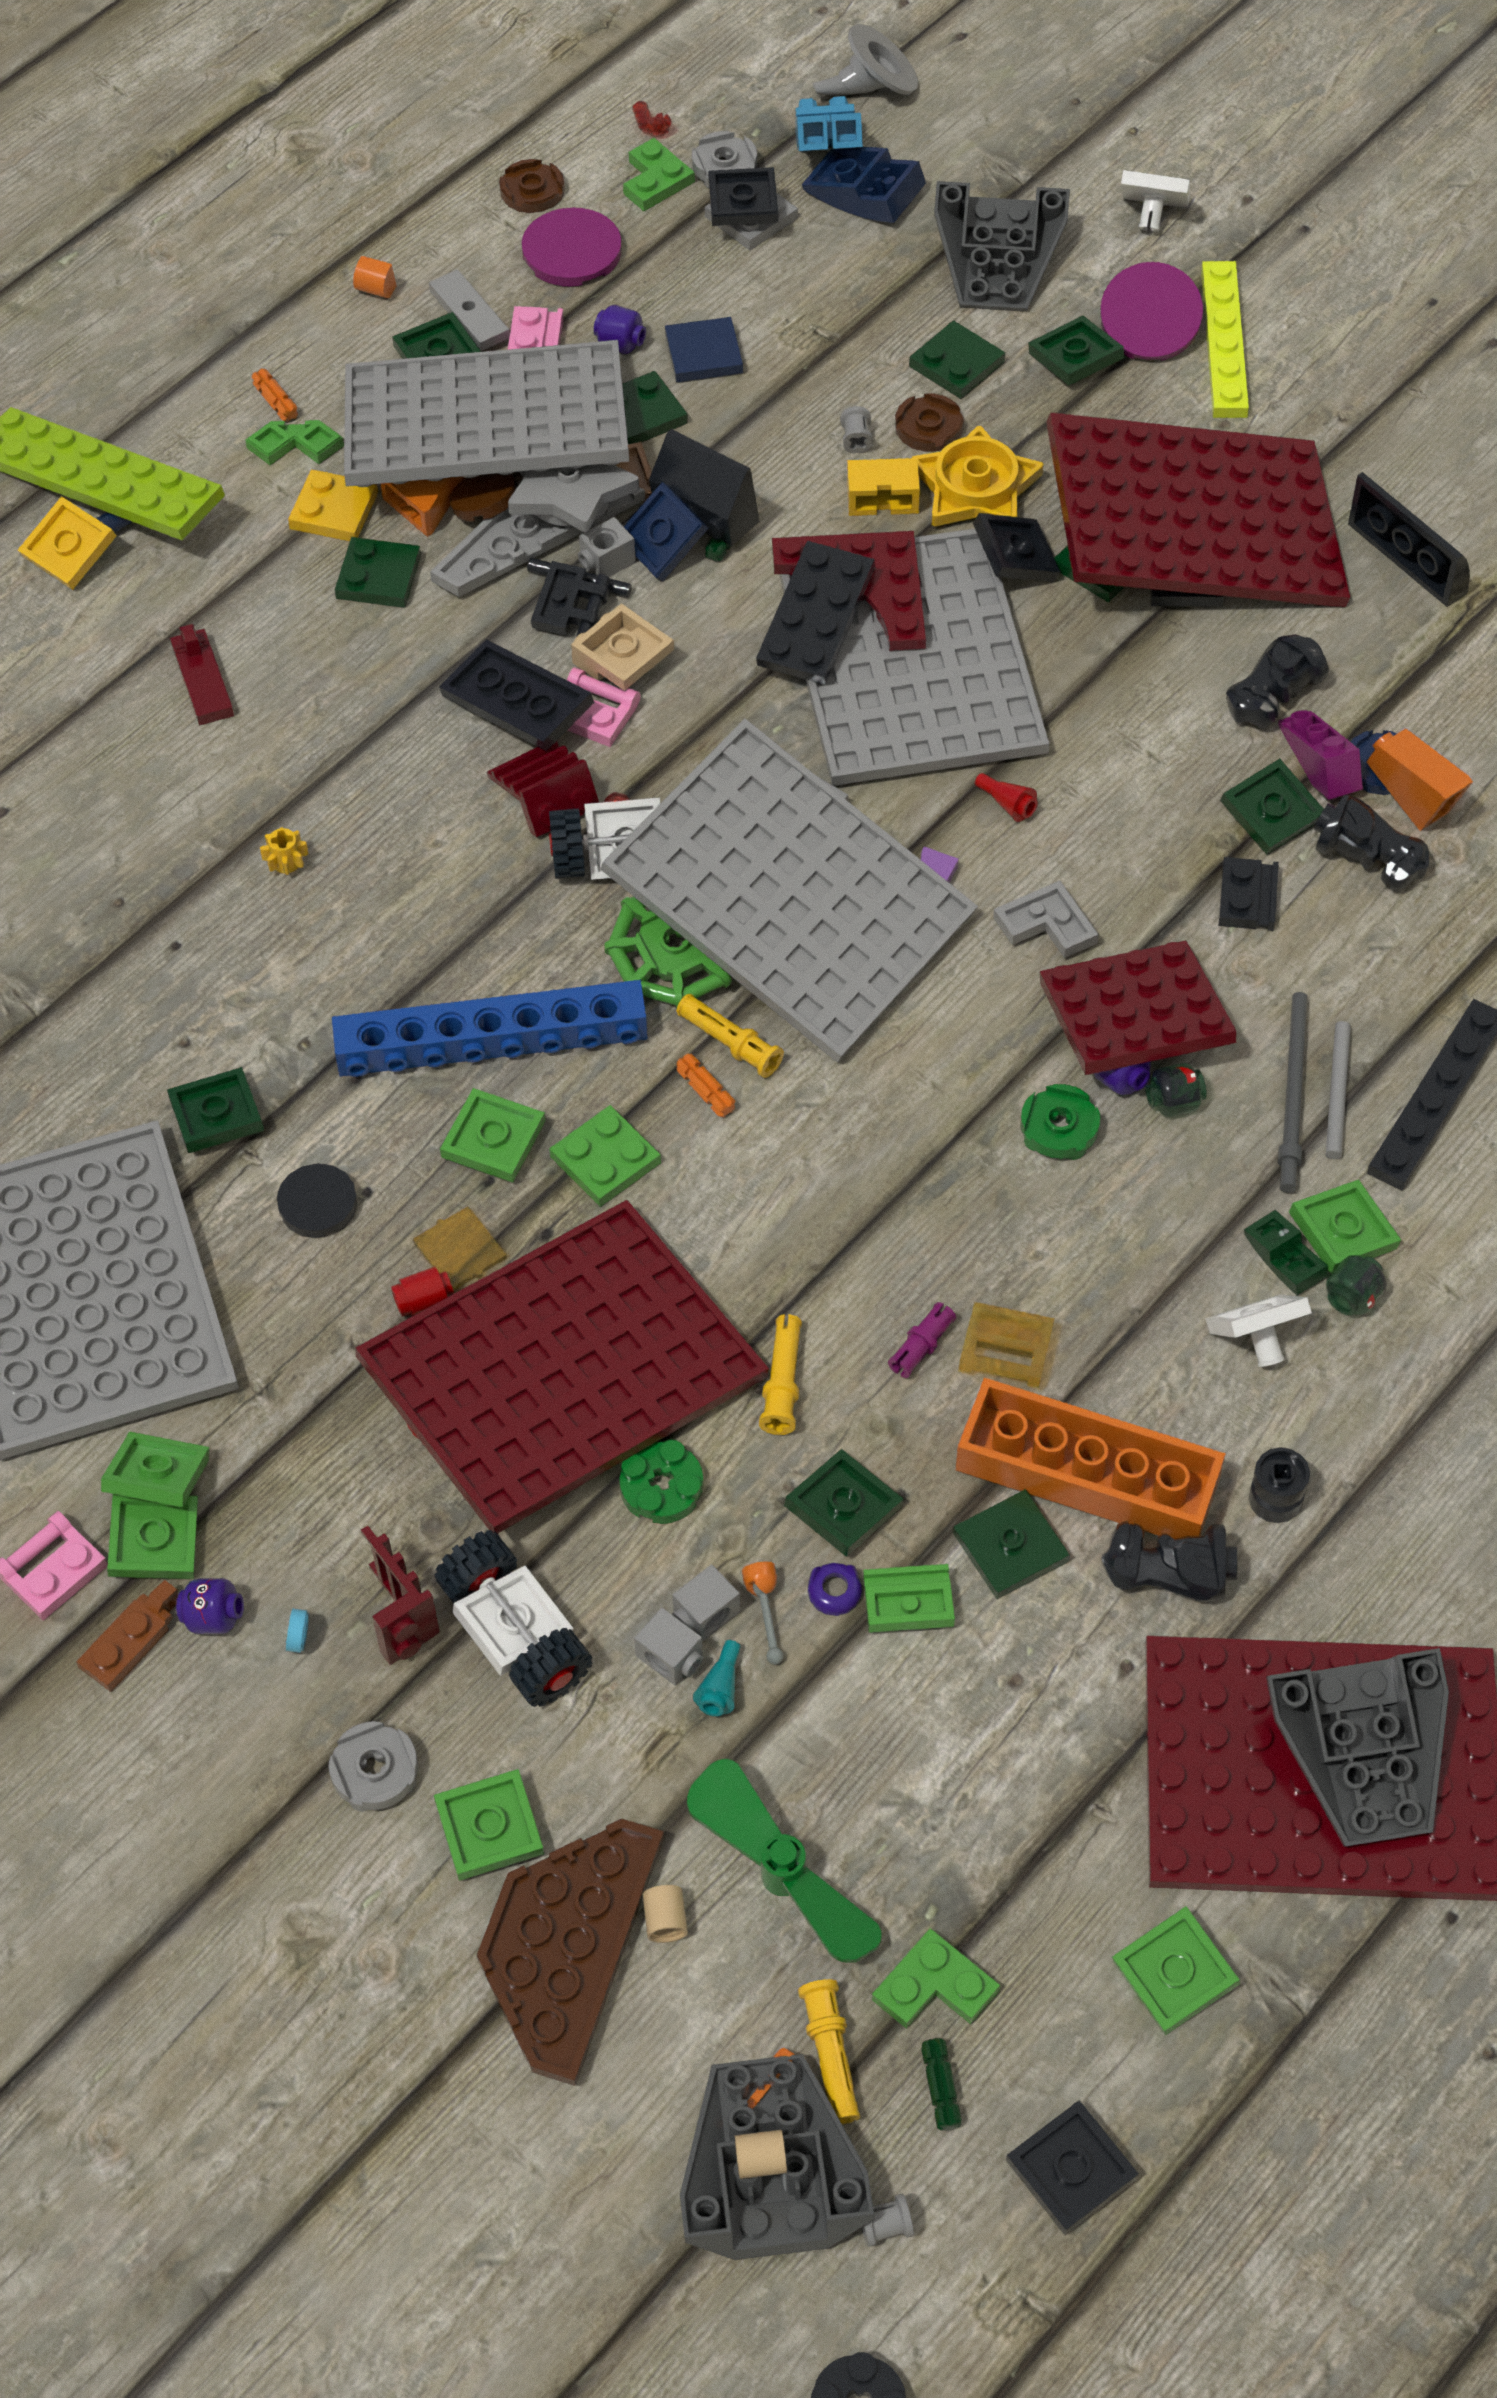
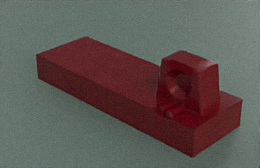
[170,624,234,726]

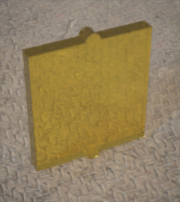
[413,1206,507,1291]

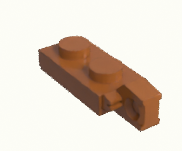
[76,1580,178,1692]

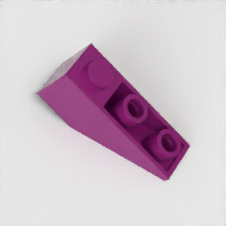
[1278,710,1363,799]

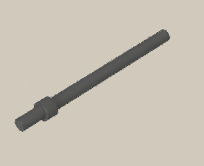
[1278,992,1308,1193]

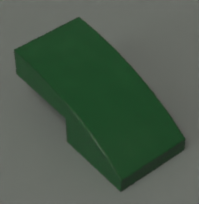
[1244,1210,1328,1296]

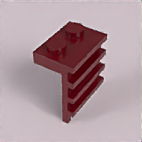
[487,741,600,837]
[361,1525,440,1665]

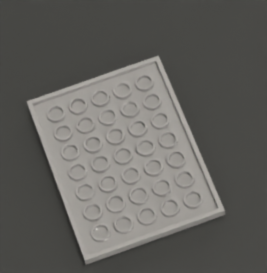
[0,1120,239,1460]

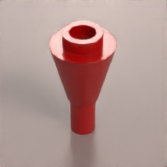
[975,773,1038,822]

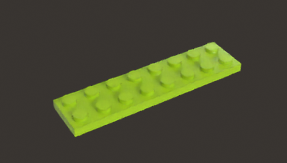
[0,407,225,540]

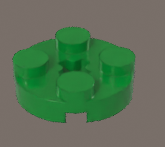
[1020,1084,1100,1160]
[619,1440,704,1524]

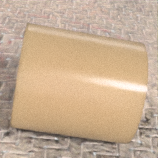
[642,1885,688,1943]
[735,2130,787,2179]

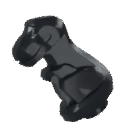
[1226,634,1329,729]
[1314,795,1429,892]
[1101,1521,1237,1602]

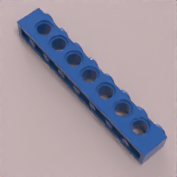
[332,980,648,1077]

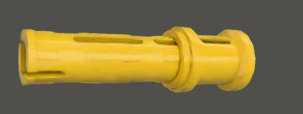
[676,994,784,1078]
[759,1314,802,1435]
[798,1979,861,2125]

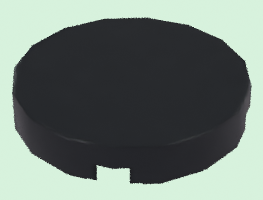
[276,1163,358,1238]

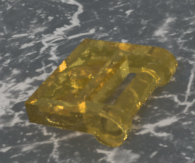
[958,1302,1055,1389]

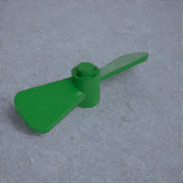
[687,1759,882,1963]

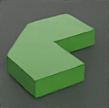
[245,420,344,465]

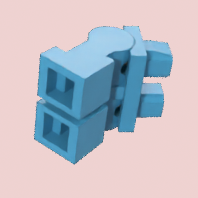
[795,96,863,151]

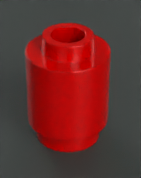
[391,1266,454,1317]

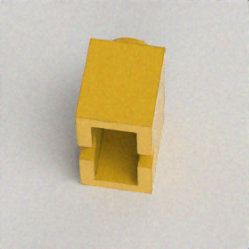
[847,458,920,516]

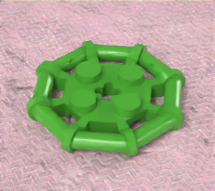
[604,897,732,1009]

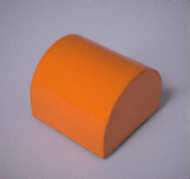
[353,256,397,298]

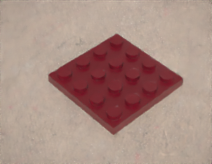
[1040,940,1237,1075]

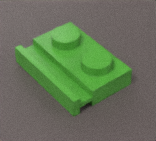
[863,1564,955,1633]

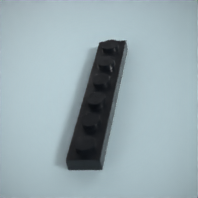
[1367,998,1497,1191]

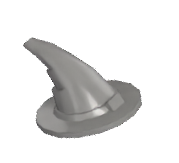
[813,24,918,96]

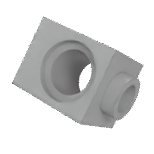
[578,517,636,577]
[672,1564,740,1641]
[634,1608,703,1686]

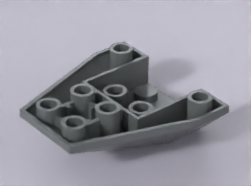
[934,181,1070,312]
[1266,1648,1449,1847]
[680,2054,874,2260]

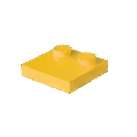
[288,469,378,541]
[18,496,117,590]

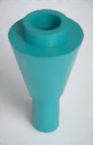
[693,1640,741,1717]

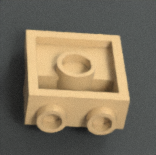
[571,603,674,691]

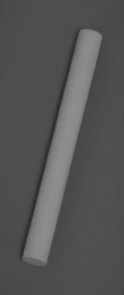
[1325,1021,1351,1159]

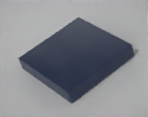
[665,317,743,382]
[624,482,709,582]

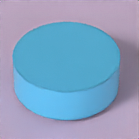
[286,1608,309,1653]

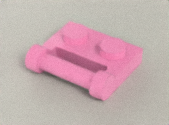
[567,667,641,747]
[0,1511,108,1621]

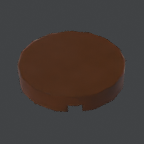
[499,159,565,213]
[895,393,964,452]
[450,473,518,522]

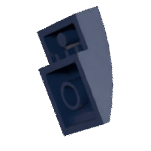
[802,147,926,223]

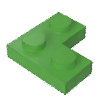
[623,138,695,211]
[872,1928,1000,2029]

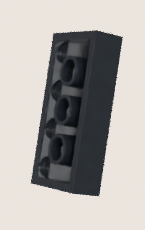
[1348,472,1470,607]

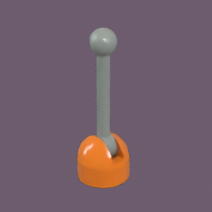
[742,1561,784,1665]

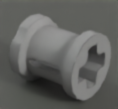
[840,406,873,453]
[861,2193,914,2247]

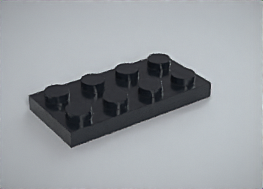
[756,541,875,685]
[439,639,595,751]

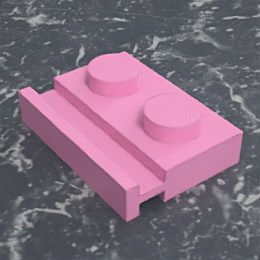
[508,306,564,350]

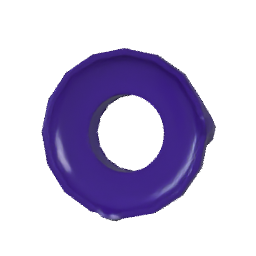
[807,1562,863,1616]

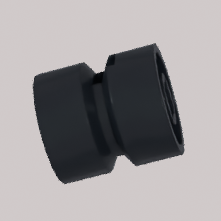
[1248,1447,1310,1523]

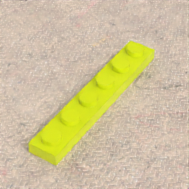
[1201,261,1249,418]

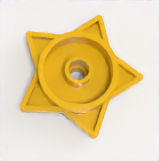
[912,426,1044,526]

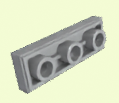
[429,269,510,351]

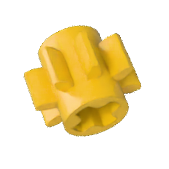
[260,827,309,875]

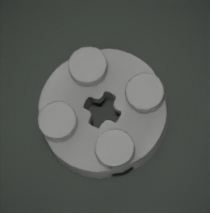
[692,131,757,188]
[329,1721,418,1812]

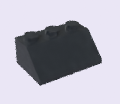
[649,429,760,546]

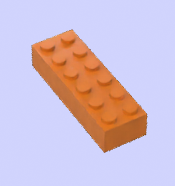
[956,1377,1226,1539]

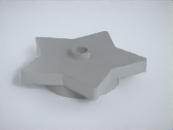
[508,464,639,533]

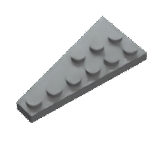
[430,487,645,597]

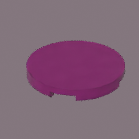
[522,207,622,287]
[1100,262,1203,361]

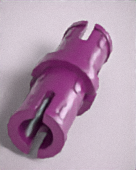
[888,1302,957,1378]

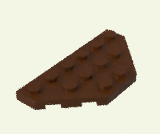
[477,1819,664,2086]

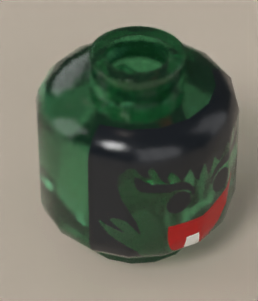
[1145,1063,1207,1117]
[1326,1255,1387,1316]

